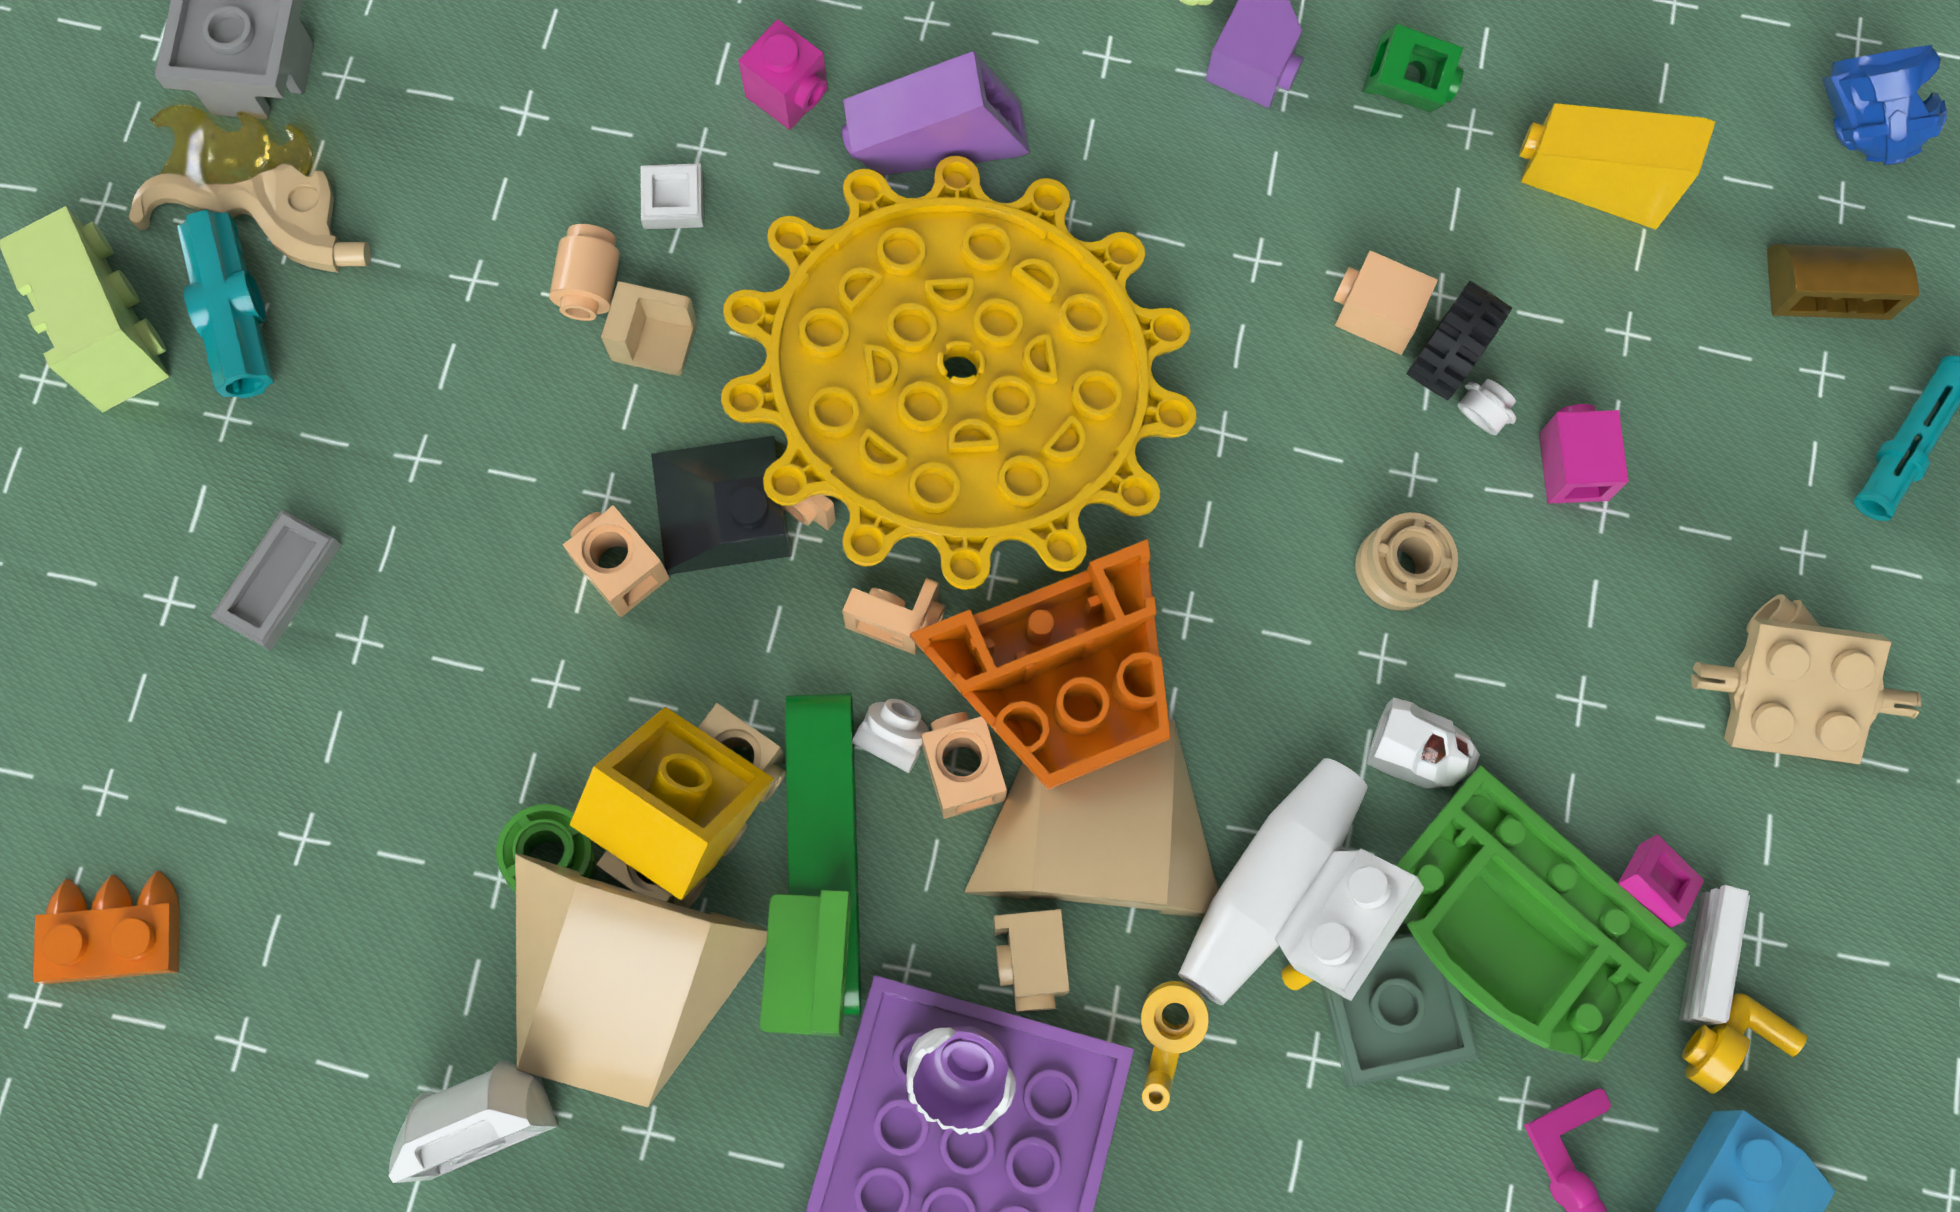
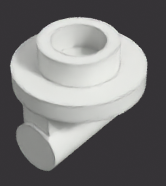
[852,699,928,773]

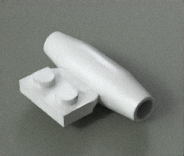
[1178,758,1424,1005]

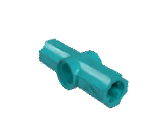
[177,209,274,399]

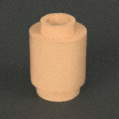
[549,224,620,321]

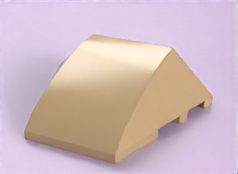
[964,719,1218,918]
[515,853,768,1107]

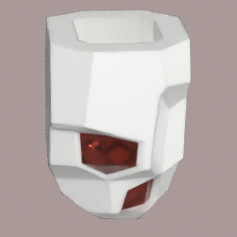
[1366,697,1480,789]

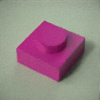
[1618,834,1704,928]

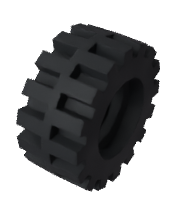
[1406,281,1512,401]

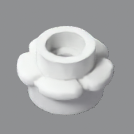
[1457,379,1517,435]

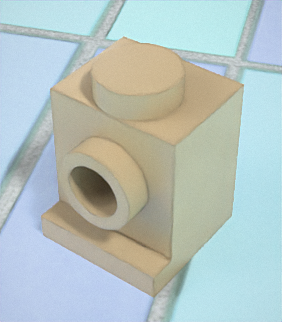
[993,909,1070,1013]

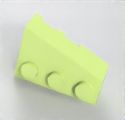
[0,206,170,413]

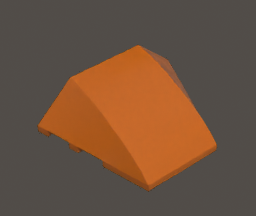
[910,539,1171,790]

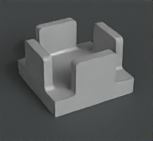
[154,0,313,119]

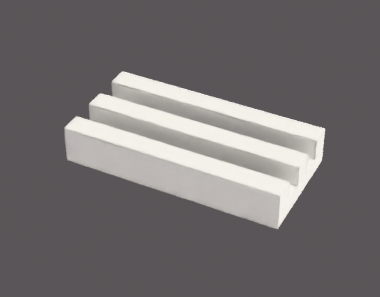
[1679,885,1750,1026]

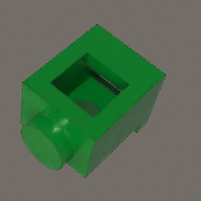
[1362,24,1464,113]

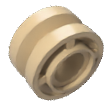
[1355,512,1458,611]

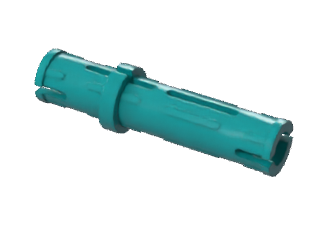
[1854,355,1960,521]

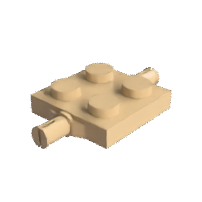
[1691,617,1922,764]

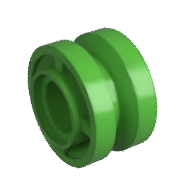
[496,804,595,894]

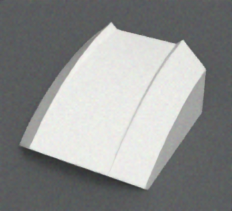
[389,1061,558,1183]

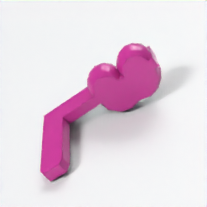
[1524,1089,1611,1212]

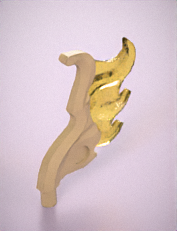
[129,105,371,273]

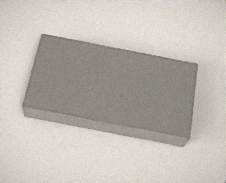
[211,510,341,651]

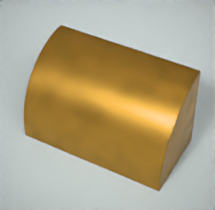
[1767,244,1919,320]

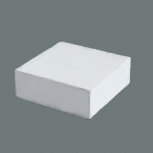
[641,163,704,230]

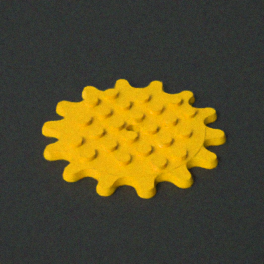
[721,156,1197,590]

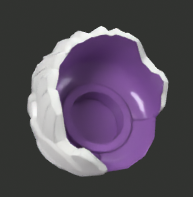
[906,1026,1016,1135]

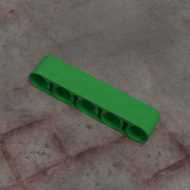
[785,693,861,1015]

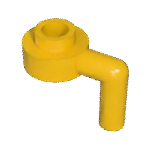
[1141,981,1209,1111]
[1682,993,1807,1094]

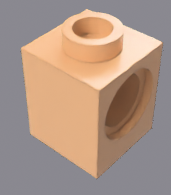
[563,505,670,618]
[921,712,1007,819]

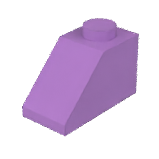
[1205,0,1304,108]

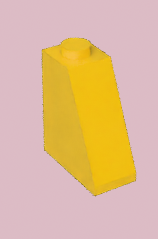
[1519,103,1716,230]

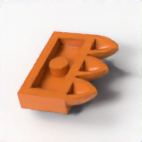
[33,871,179,984]

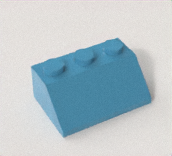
[1654,1110,1835,1212]

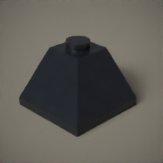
[651,436,791,575]

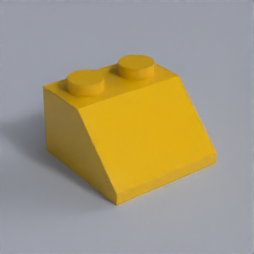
[569,707,774,900]

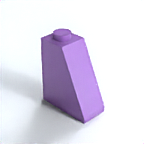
[842,51,1030,175]

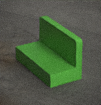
[760,890,852,1037]

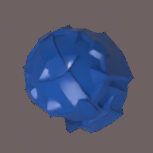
[1822,45,1947,165]

